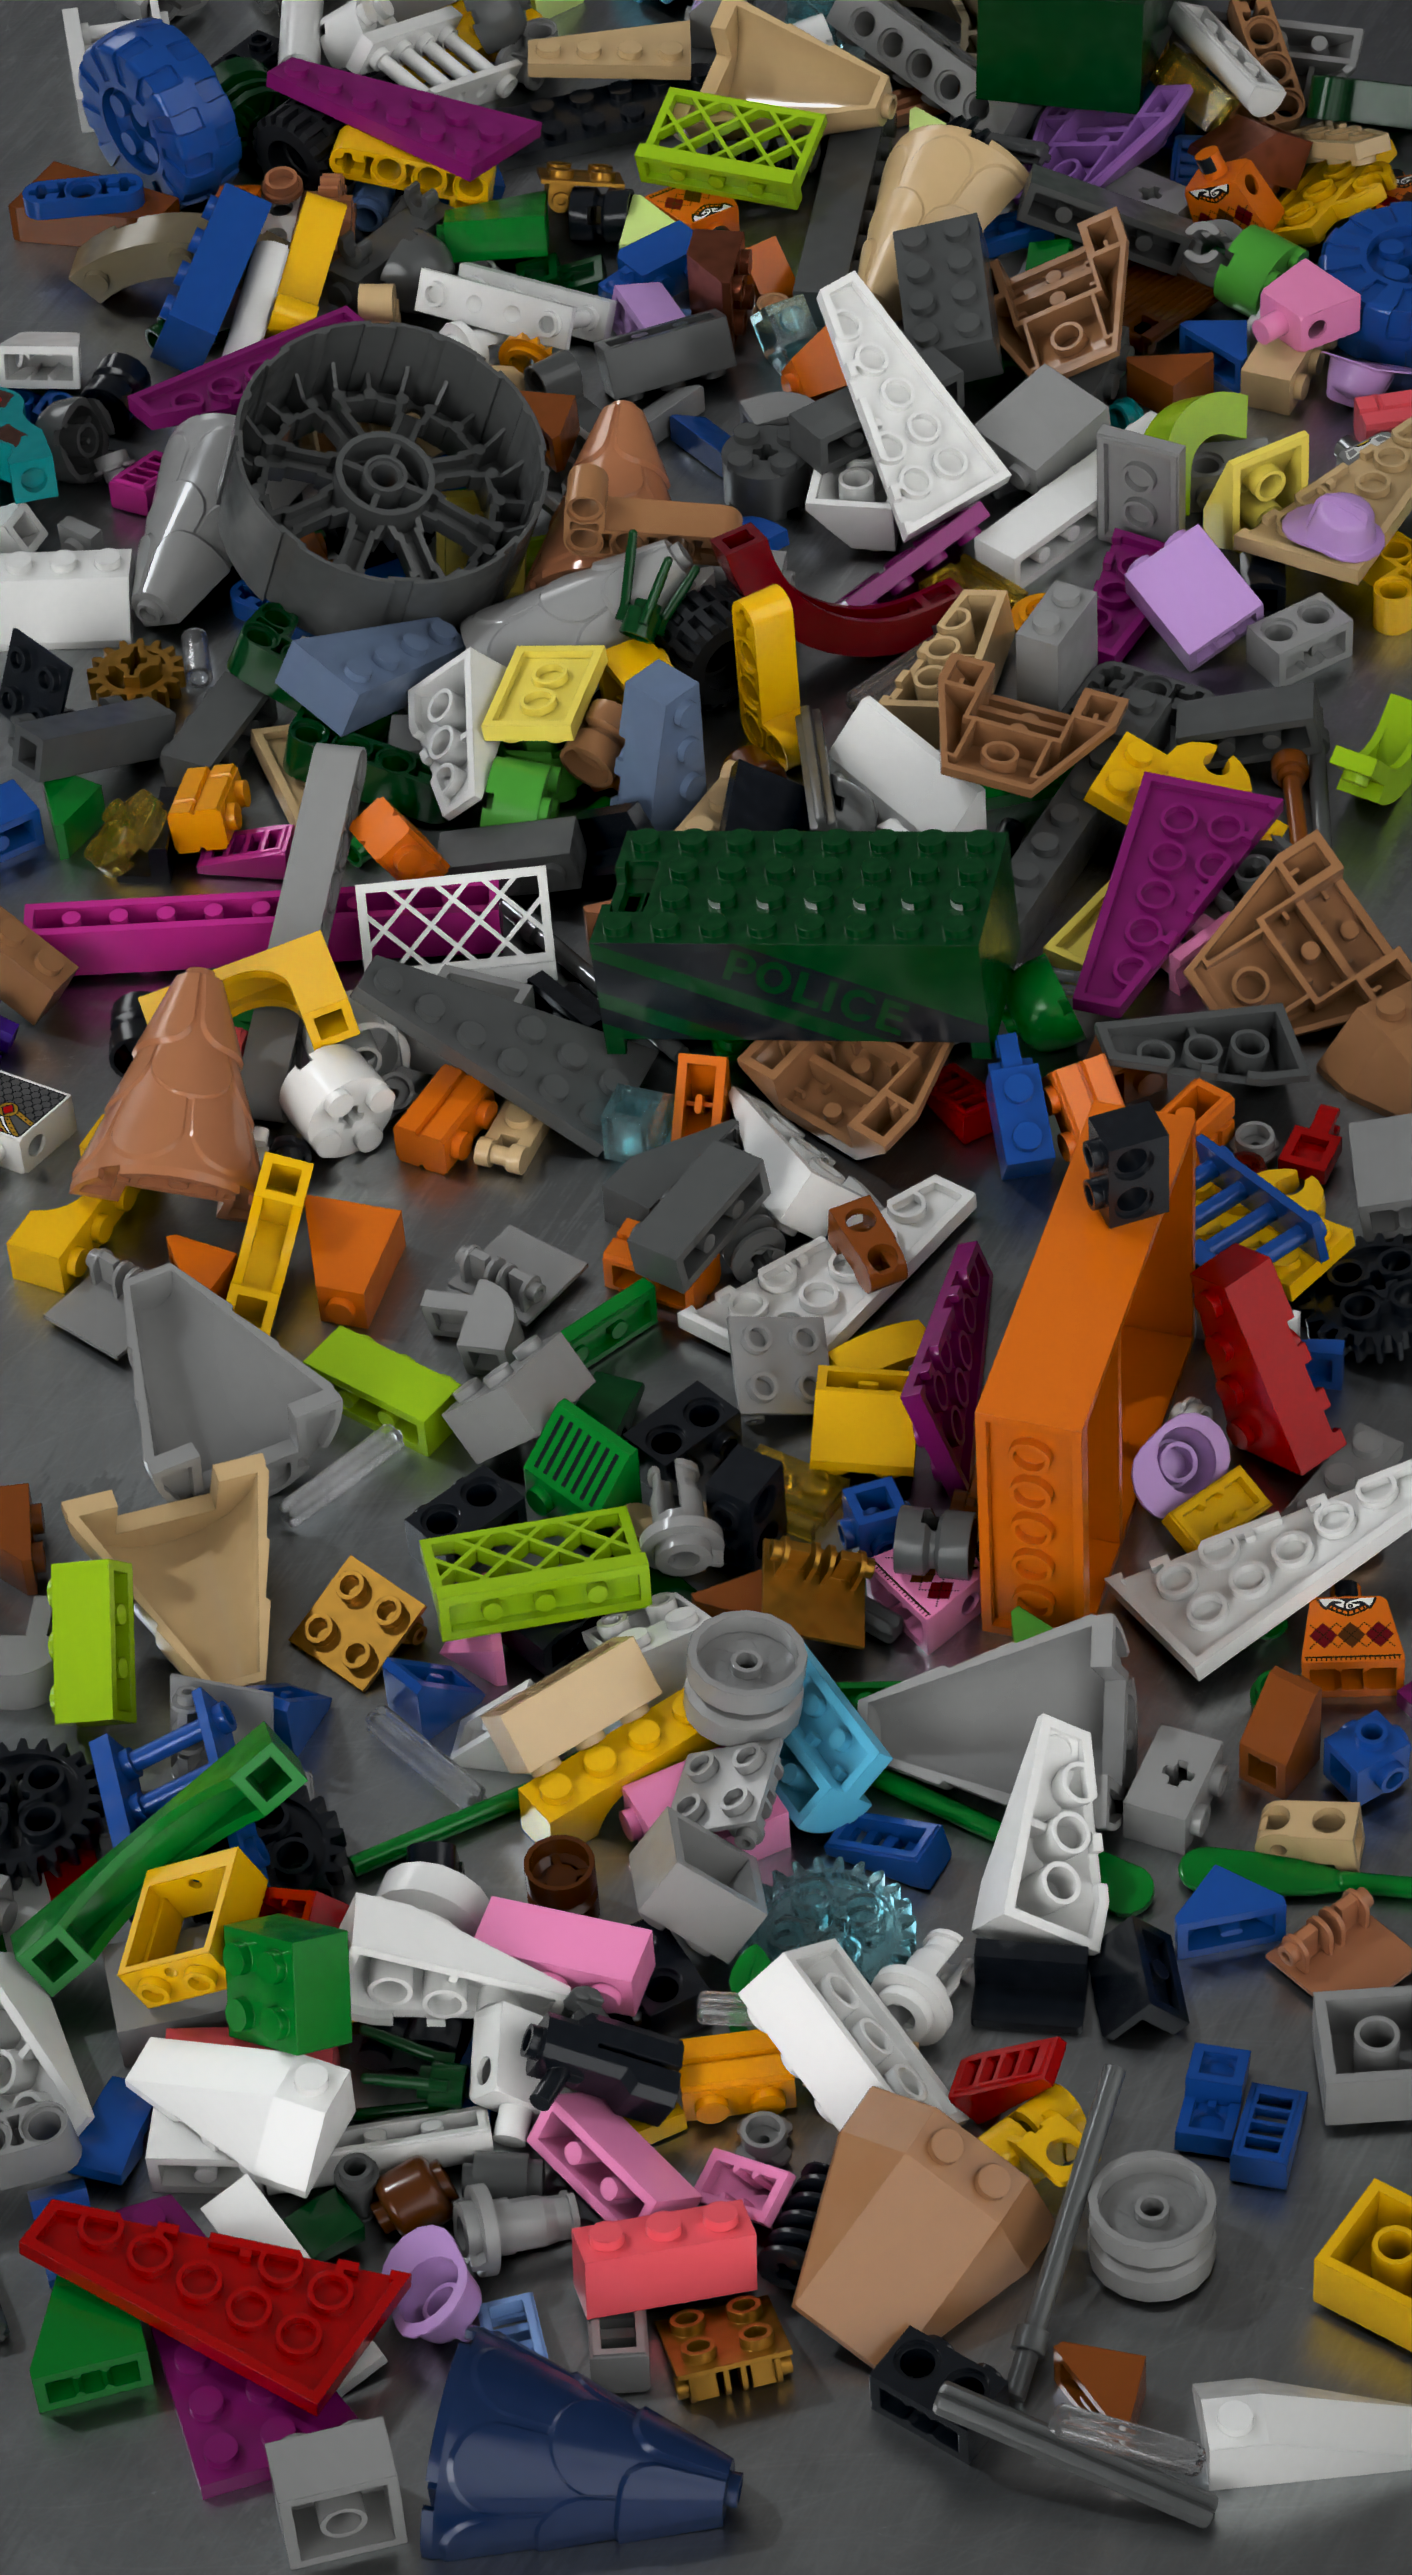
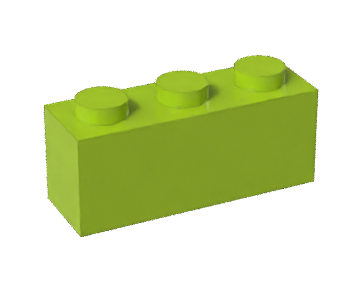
[303,1325,462,1458]
[47,1559,137,1728]

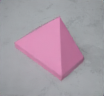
[439,1572,507,1686]
[694,2147,797,2228]

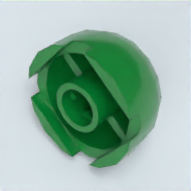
[1002,953,1087,1052]

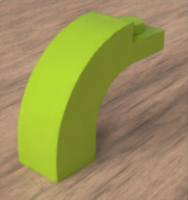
[1144,391,1248,516]
[1329,693,1412,805]

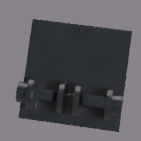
[0,628,75,719]

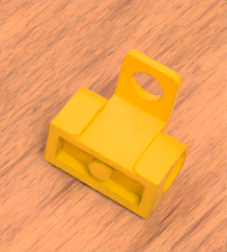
[977,2083,1101,2188]

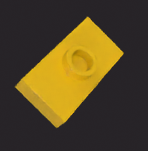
[1161,1465,1273,1553]

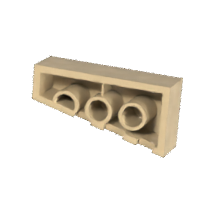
[878,589,1015,749]

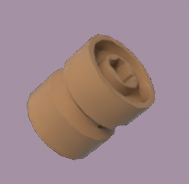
[559,699,625,788]

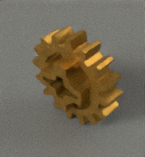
[87,638,187,708]

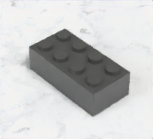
[893,212,1004,383]

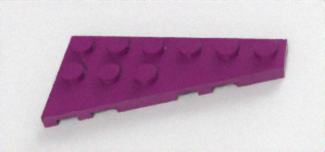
[266,57,542,182]
[127,305,365,430]
[1072,771,1284,1019]
[900,1241,993,1500]
[115,2194,359,2500]

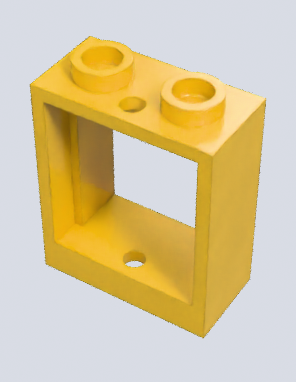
[117,1846,268,2009]

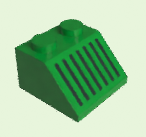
[523,1398,643,1551]

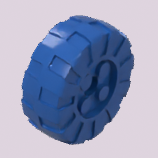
[78,17,242,211]
[1318,201,1412,368]

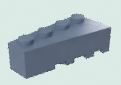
[275,617,466,737]
[610,659,707,831]

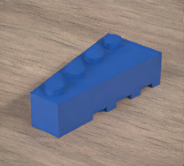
[150,182,273,372]

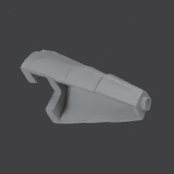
[131,413,310,627]
[460,539,696,694]
[123,1262,343,1503]
[857,1613,1138,1831]

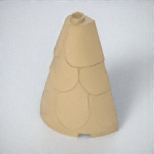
[668,0,897,143]
[858,124,1029,322]
[61,1453,271,1686]

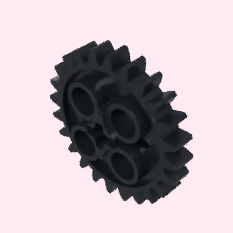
[1297,1233,1412,1364]
[0,1738,106,1891]
[192,1785,349,1924]

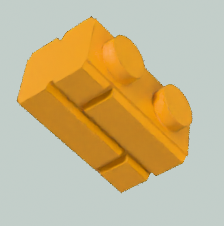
[167,763,251,854]
[679,2029,797,2124]

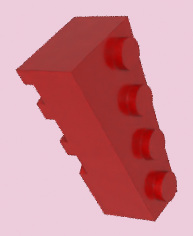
[1189,1243,1347,1476]

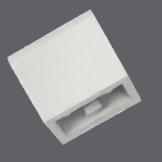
[581,1592,712,1708]

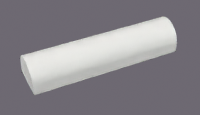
[278,0,324,65]
[1168,1,1287,117]
[222,240,290,357]
[266,2106,494,2196]

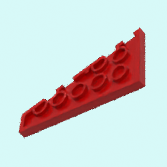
[19,2199,412,2417]

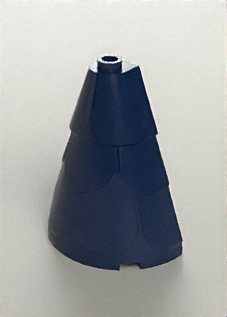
[420,2325,744,2562]

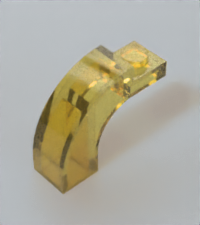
[1150,41,1240,132]

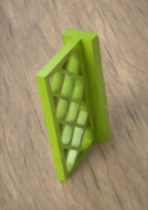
[634,87,828,210]
[419,1505,652,1642]

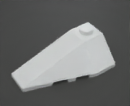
[408,647,507,820]
[728,1086,885,1239]
[971,1713,1109,1956]
[339,1892,571,2027]
[0,1952,95,2137]
[125,2037,356,2199]
[1192,2378,1412,2491]

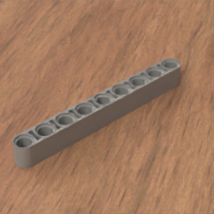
[241,743,367,1123]

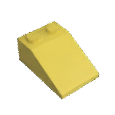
[1203,430,1309,553]

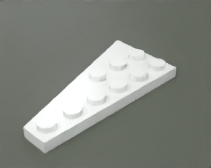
[816,270,1012,543]
[677,1174,977,1353]
[1104,1459,1412,1681]

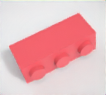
[571,2199,758,2320]

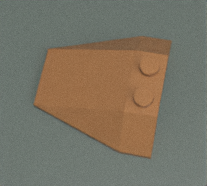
[990,206,1129,378]
[937,652,1129,798]
[1183,829,1412,1037]
[1316,980,1412,1117]
[737,1040,955,1160]
[791,2086,1055,2369]

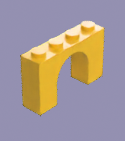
[138,930,361,1051]

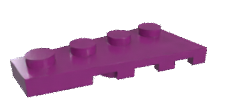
[835,501,991,606]
[1093,528,1165,665]

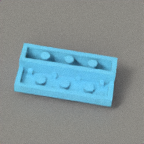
[775,1624,893,1833]

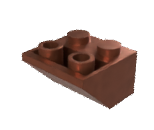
[1187,114,1313,193]
[686,229,755,351]

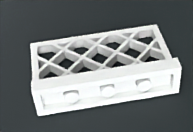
[355,865,558,983]

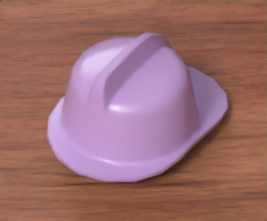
[1321,351,1412,408]
[1282,492,1385,563]
[1131,1412,1231,1520]
[382,2225,482,2344]

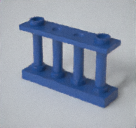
[1195,1134,1329,1269]
[88,1687,271,1923]

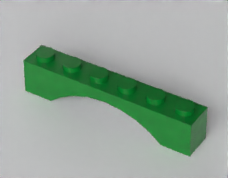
[10,1721,308,1997]

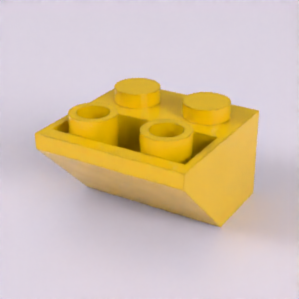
[809,1365,916,1479]

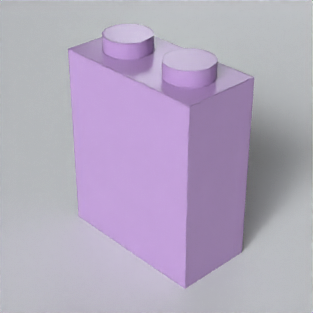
[1124,523,1264,673]

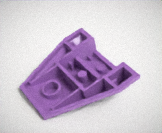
[1013,84,1194,205]

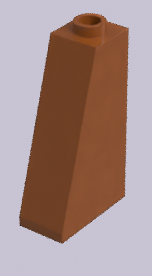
[8,161,180,247]

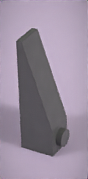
[1094,1003,1311,1087]

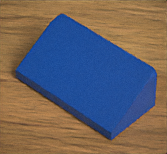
[669,414,731,478]

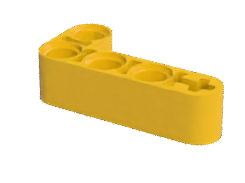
[329,125,496,208]
[264,191,347,339]
[1362,530,1412,636]
[732,584,827,772]

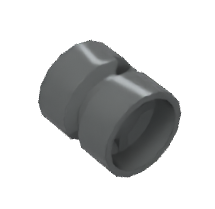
[893,1505,978,1581]

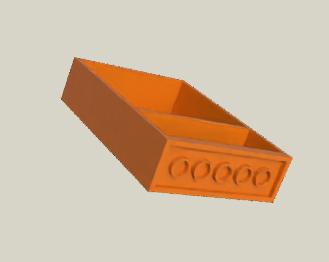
[974,1100,1196,1636]

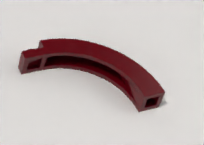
[710,522,963,657]

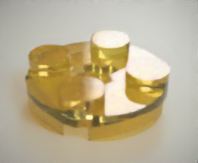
[84,789,167,878]

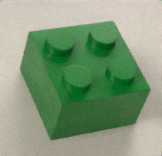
[223,1913,352,2056]

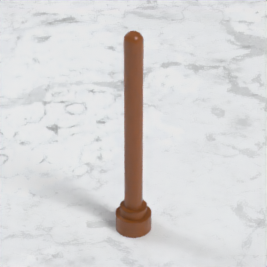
[1270,748,1309,844]

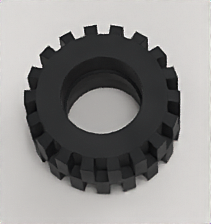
[252,98,354,194]
[654,584,743,711]

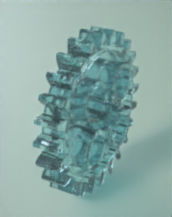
[738,1856,917,1986]

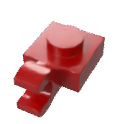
[1278,1104,1342,1185]

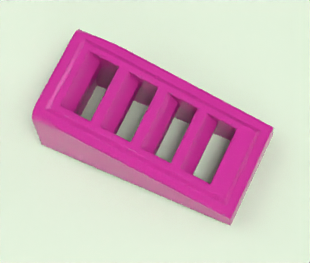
[108,450,163,517]
[197,824,295,880]

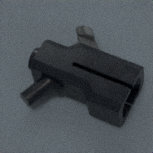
[520,1986,684,2127]

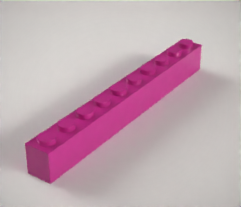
[23,880,503,976]

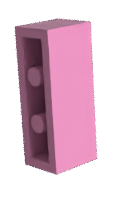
[474,1896,656,2017]
[526,2092,703,2221]

